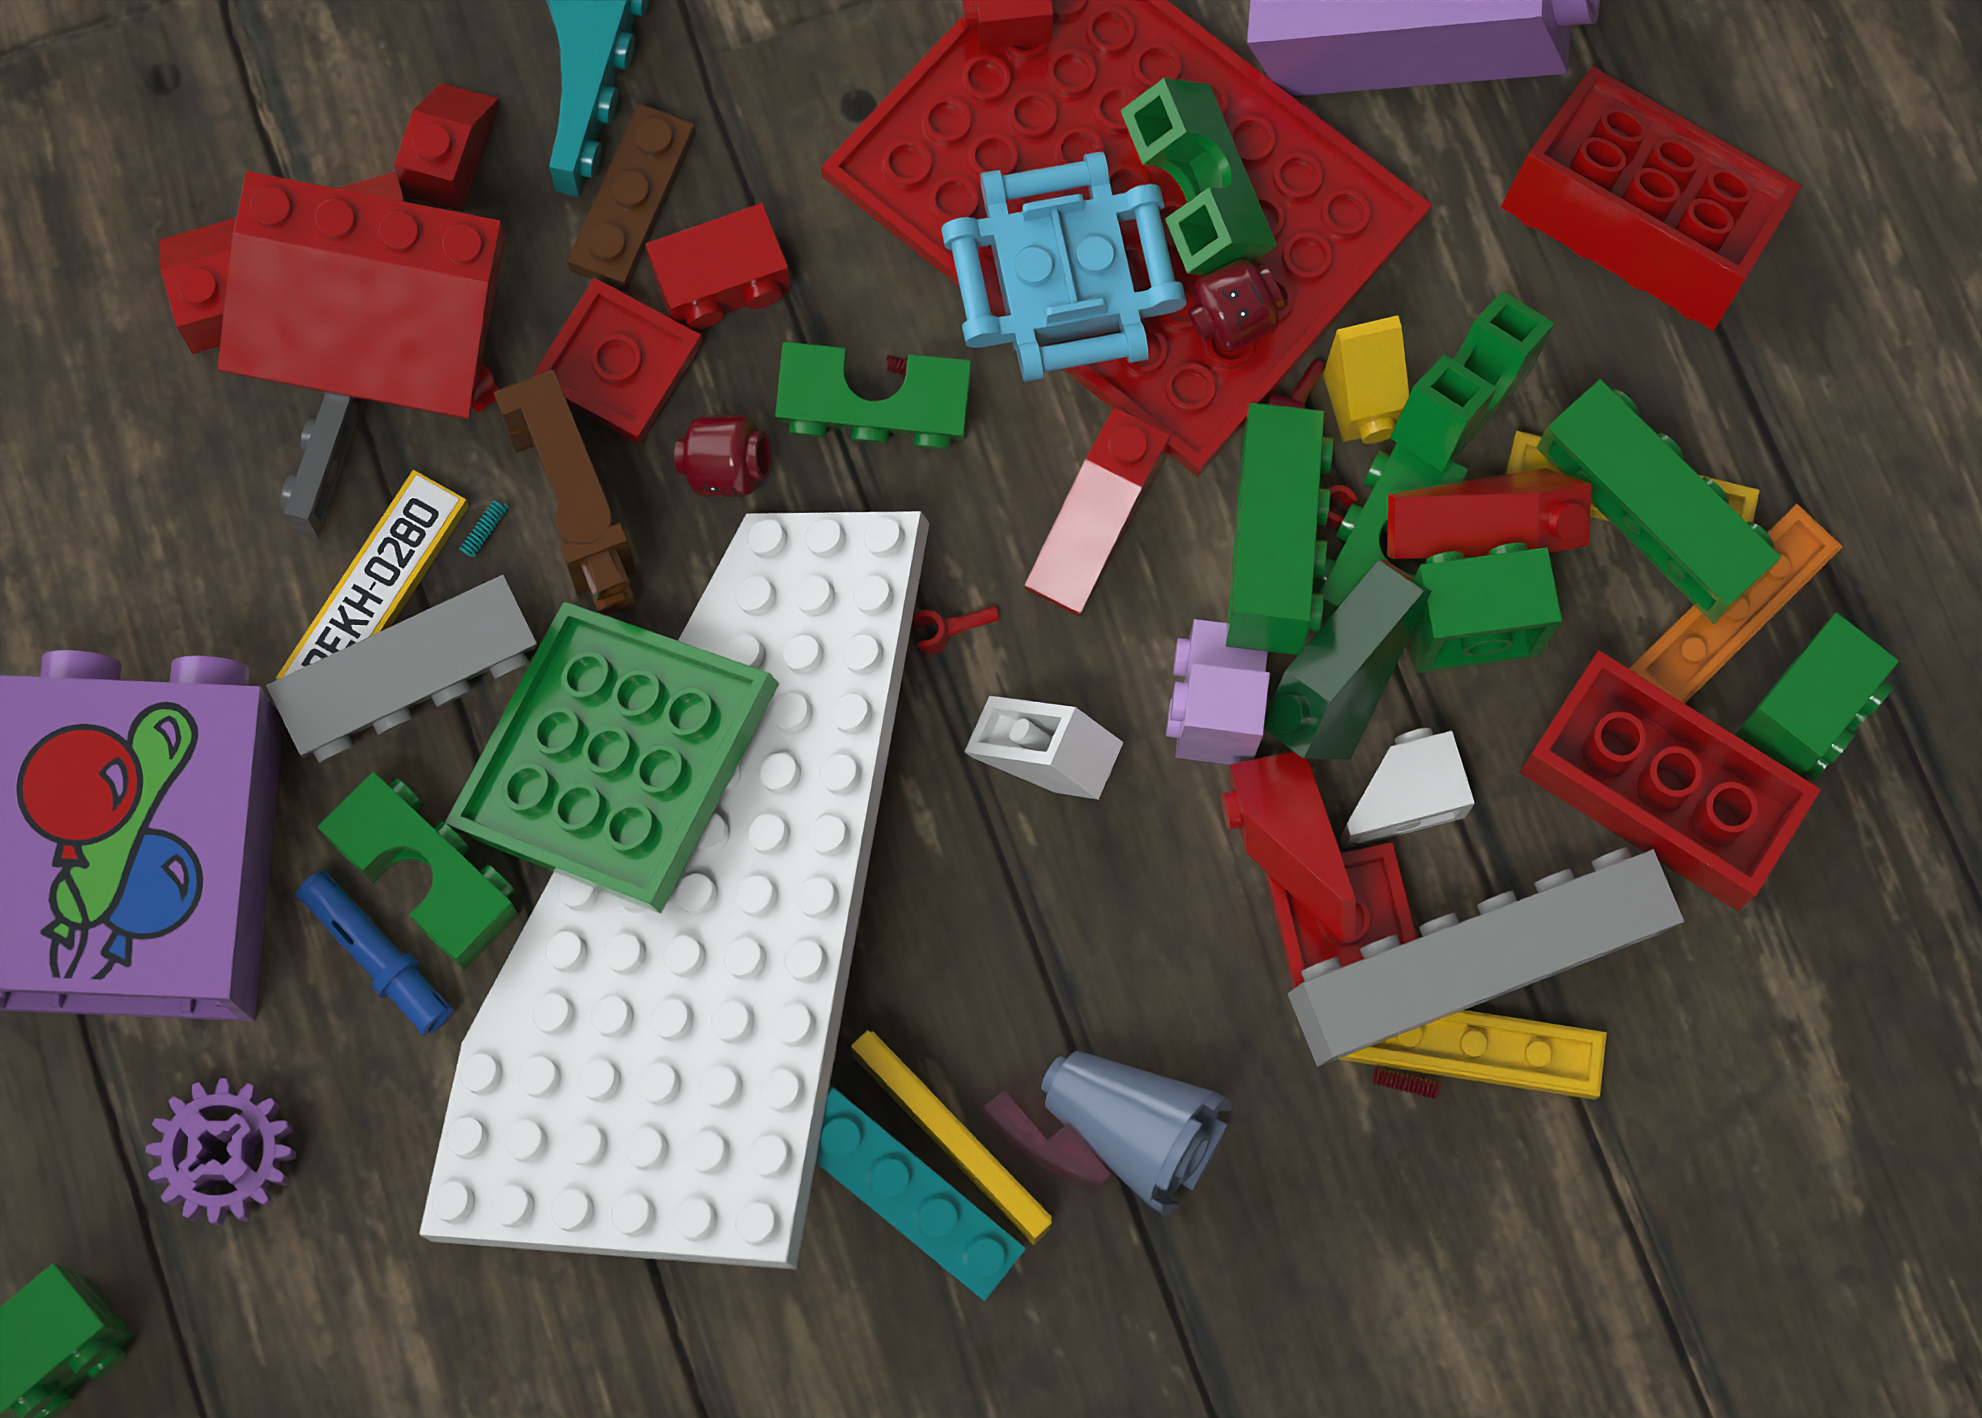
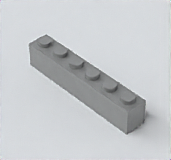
[1287,847,1685,1067]

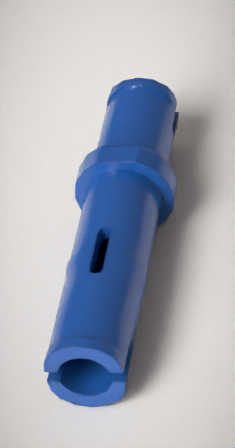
[295,870,455,1036]

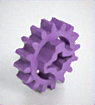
[145,1078,296,1226]

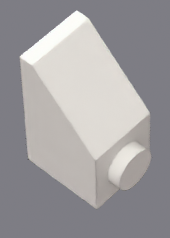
[964,696,1123,800]
[1340,728,1475,850]

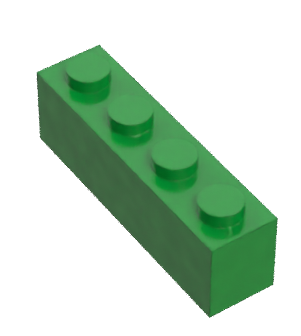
[1536,379,1781,624]
[1225,403,1333,655]

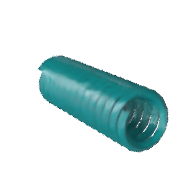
[459,500,509,557]

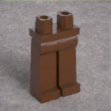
[493,369,636,616]

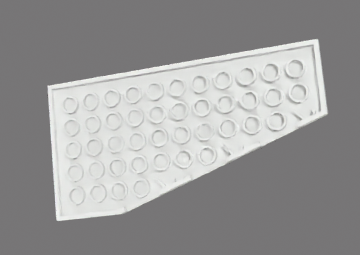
[419,511,929,1269]

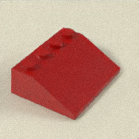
[1500,66,1802,331]
[217,171,506,420]

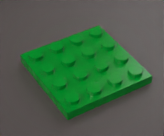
[445,601,779,914]

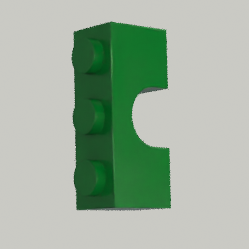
[1121,78,1277,275]
[1390,291,1555,472]
[775,342,972,450]
[1312,443,1468,622]
[317,772,519,971]

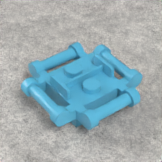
[941,151,1187,382]

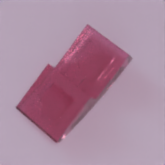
[983,1090,1111,1191]

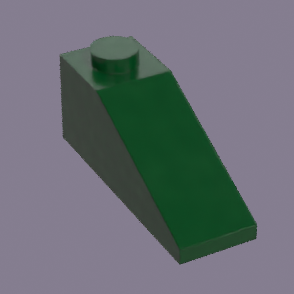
[1264,560,1432,760]

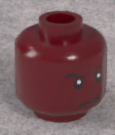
[1187,258,1285,352]
[674,415,772,497]

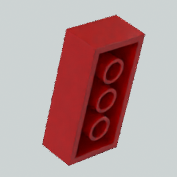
[1519,650,1821,911]

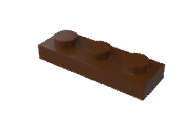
[567,104,696,292]

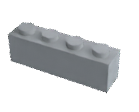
[266,575,537,763]

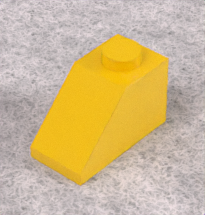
[1323,315,1409,444]

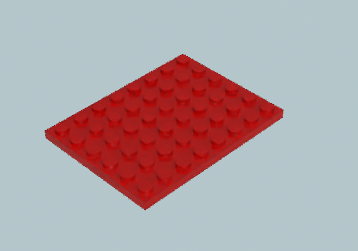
[821,0,1432,477]

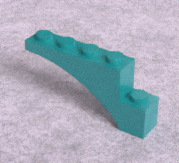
[546,0,650,197]
[815,1085,1026,1301]

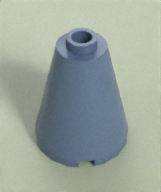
[1041,1051,1232,1216]

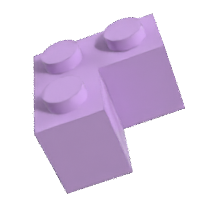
[1166,619,1270,765]

